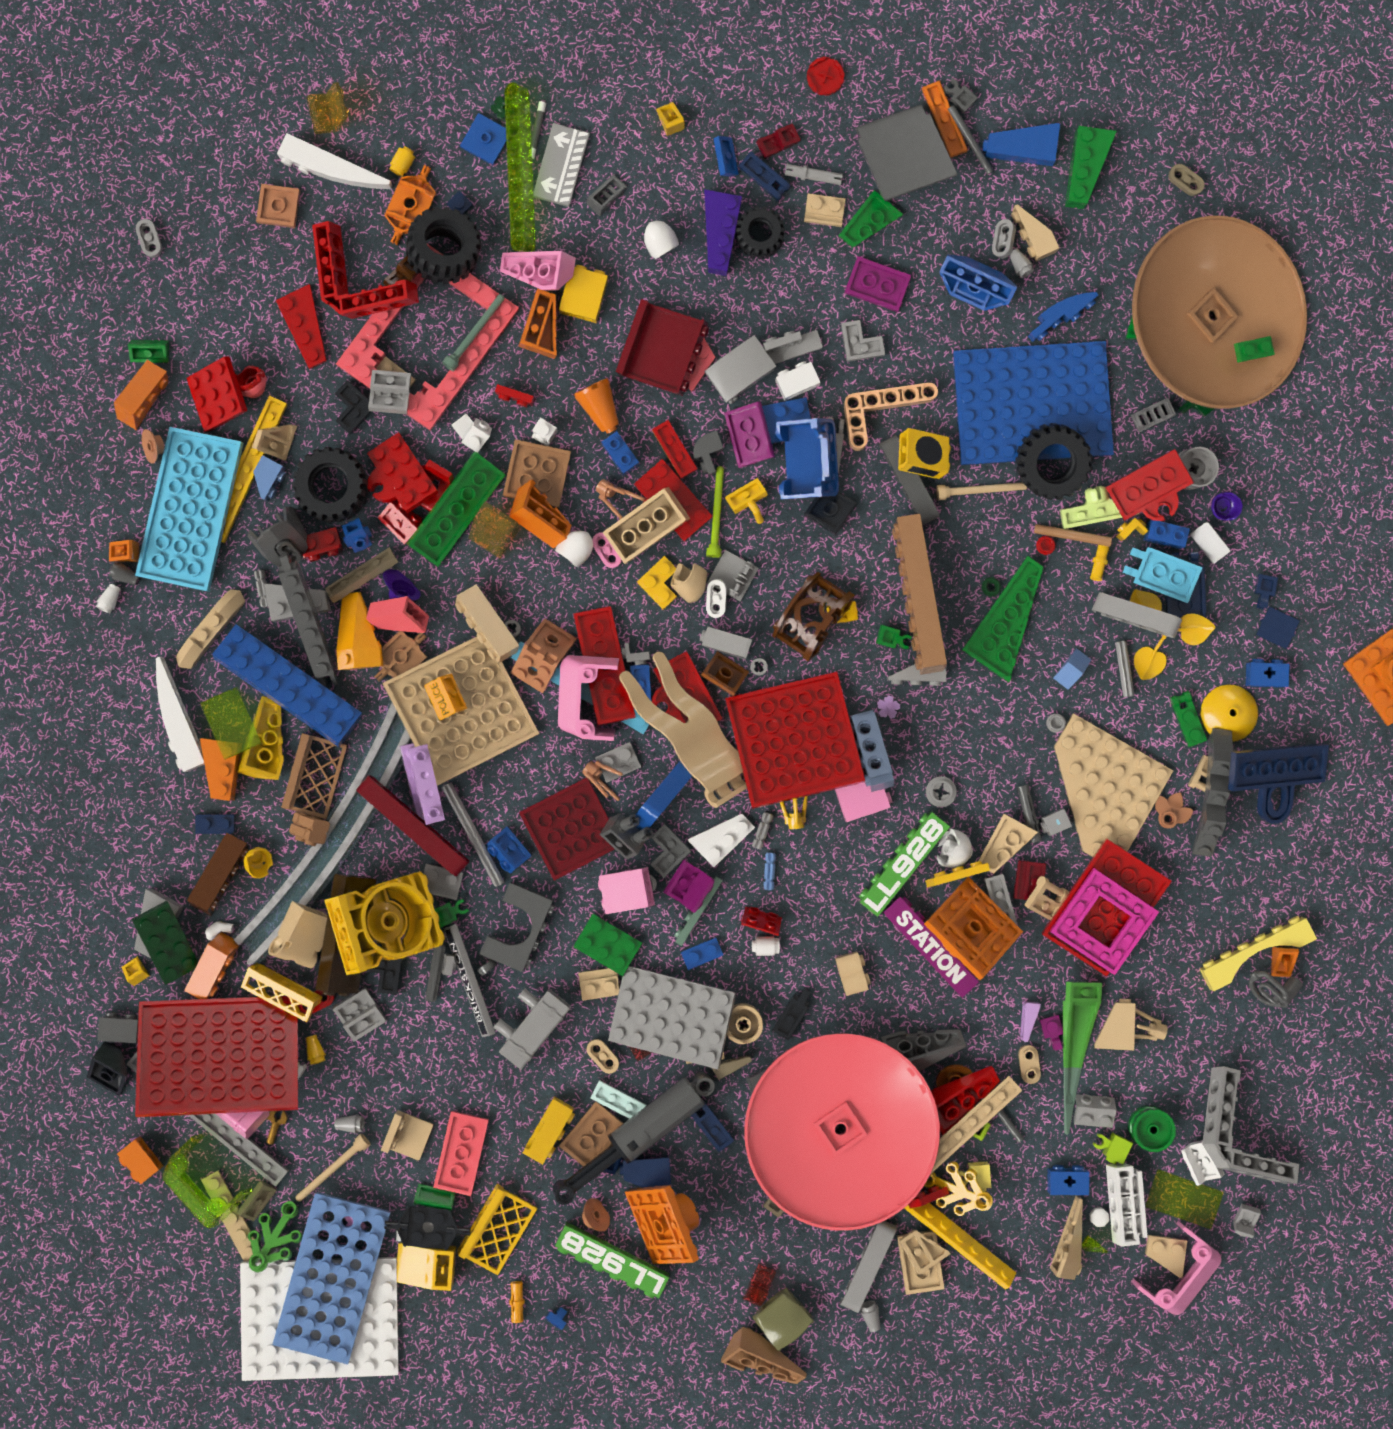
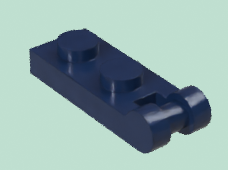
[738,151,791,202]
[691,1097,734,1152]

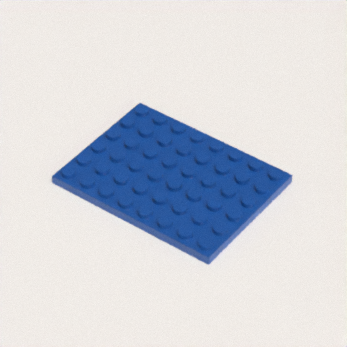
[953,341,1114,465]

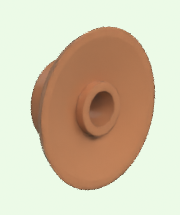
[141,429,164,463]
[582,1198,610,1232]

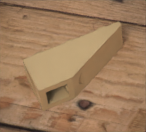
[1011,204,1059,261]

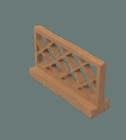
[281,733,347,819]

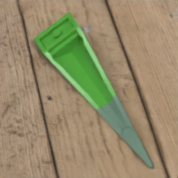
[1063,982,1102,1135]

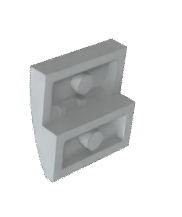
[368,370,411,414]
[332,986,386,1042]

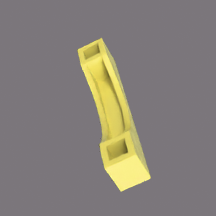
[1199,916,1317,991]

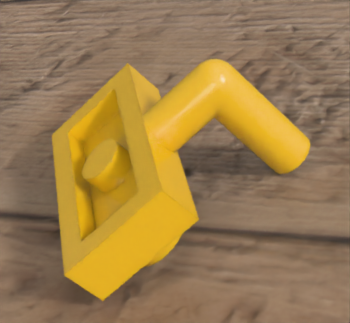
[725,478,768,524]

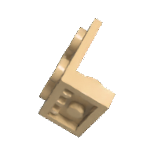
[381,1110,433,1160]

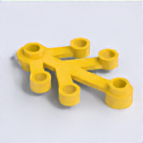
[924,1161,993,1216]

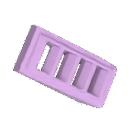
[1020,1001,1041,1042]

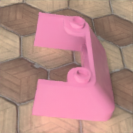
[558,655,619,741]
[1131,1221,1221,1315]

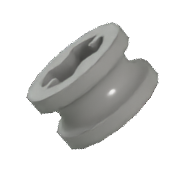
[505,620,521,637]
[750,658,768,676]

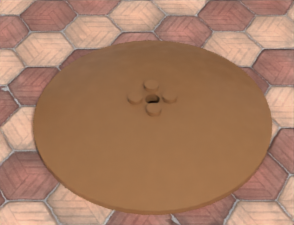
[1132,216,1307,409]

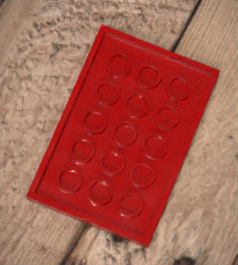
[1041,838,1172,977]

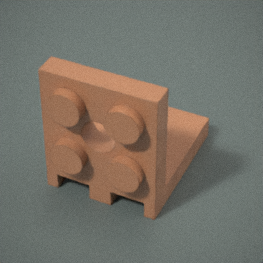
[510,618,577,693]

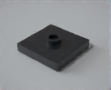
[804,491,857,536]

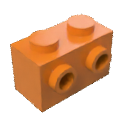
[117,1136,164,1184]

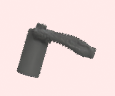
[1249,970,1303,1008]

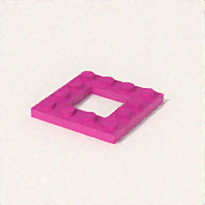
[1050,868,1159,975]

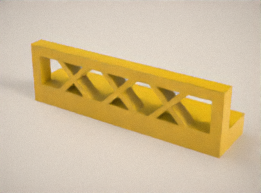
[241,962,322,1022]

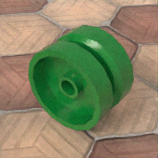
[1128,1105,1176,1152]

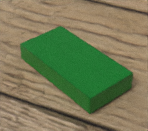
[414,1183,456,1210]

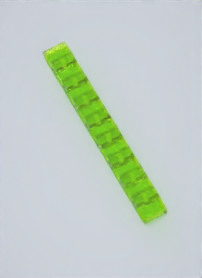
[504,82,536,252]

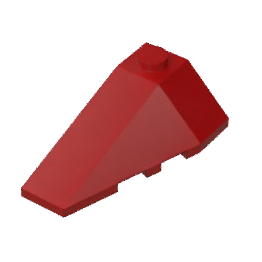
[931,1066,1000,1136]

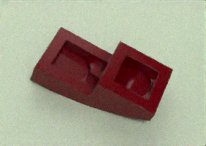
[756,123,801,159]

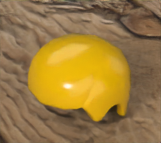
[244,847,273,879]

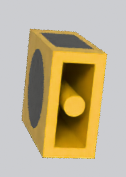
[898,428,951,479]

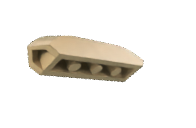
[176,589,245,669]

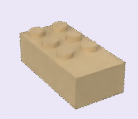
[603,487,690,564]

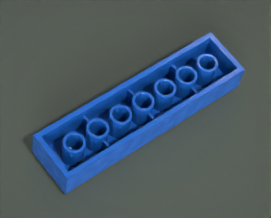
[212,624,362,748]

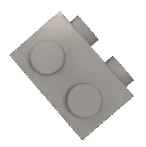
[1074,1094,1117,1128]

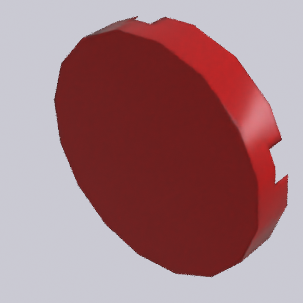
[807,57,845,96]

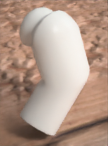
[205,921,234,940]

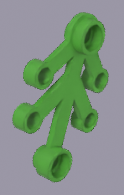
[248,1201,303,1273]

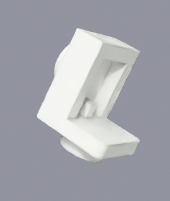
[461,418,492,453]

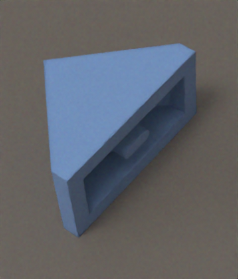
[1053,648,1091,690]

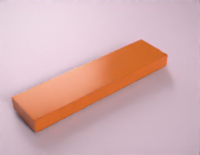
[922,80,968,158]

